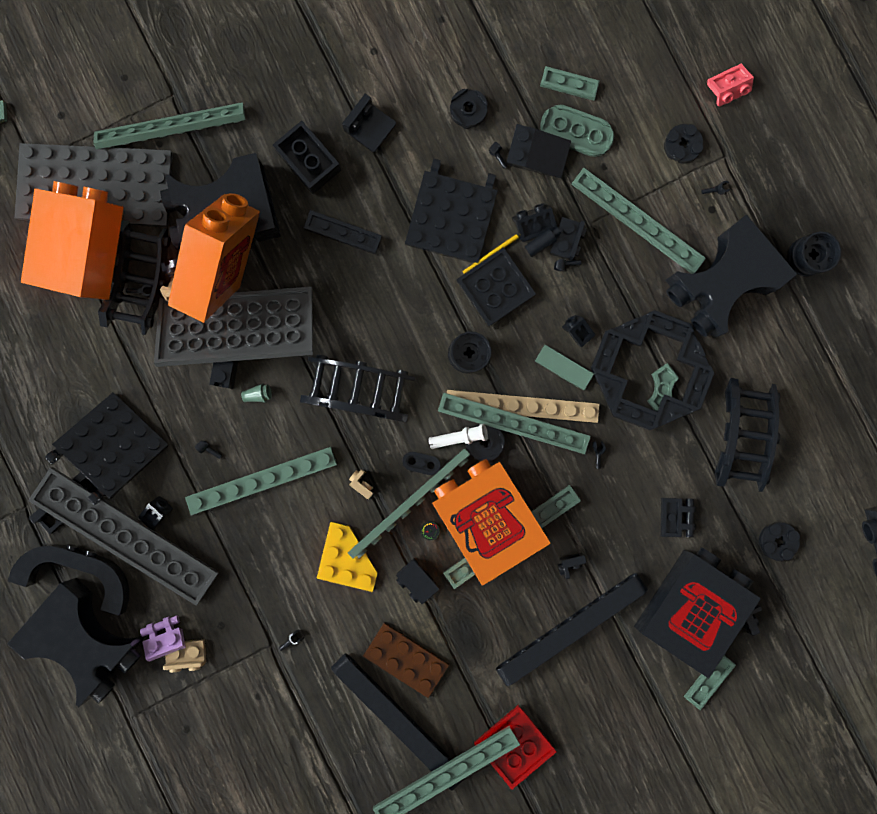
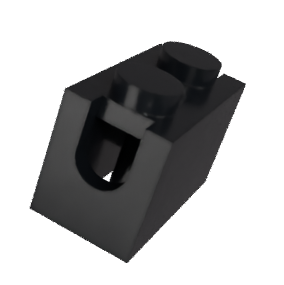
[209,361,239,389]
[396,558,439,604]

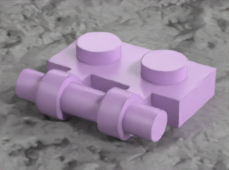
[140,615,186,662]

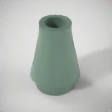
[241,383,272,402]

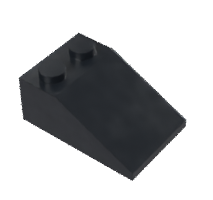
[506,124,571,179]

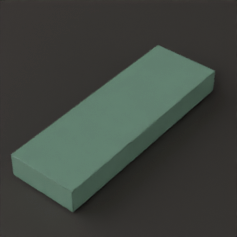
[540,66,600,101]
[535,345,594,391]
[684,655,736,710]

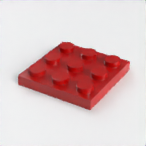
[474,704,557,789]

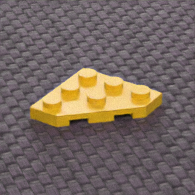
[317,521,378,592]

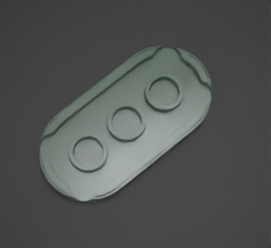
[540,105,614,157]

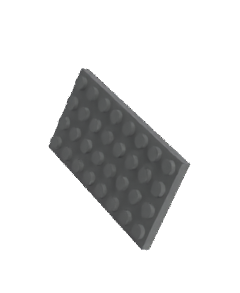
[15,143,173,227]
[154,287,313,367]

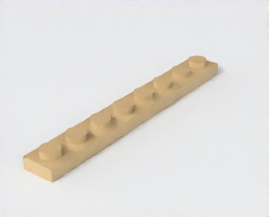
[447,390,599,423]

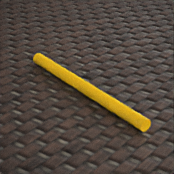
[462,234,519,274]

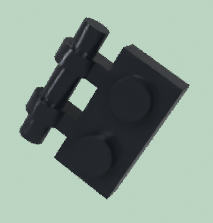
[660,498,696,537]

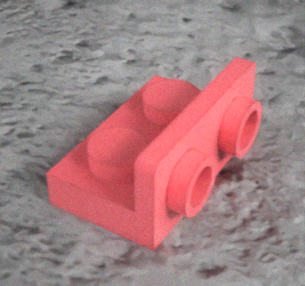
[707,63,754,107]

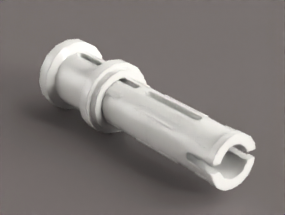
[429,424,488,449]

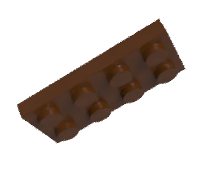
[363,622,449,698]

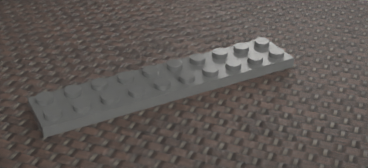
[28,467,218,605]

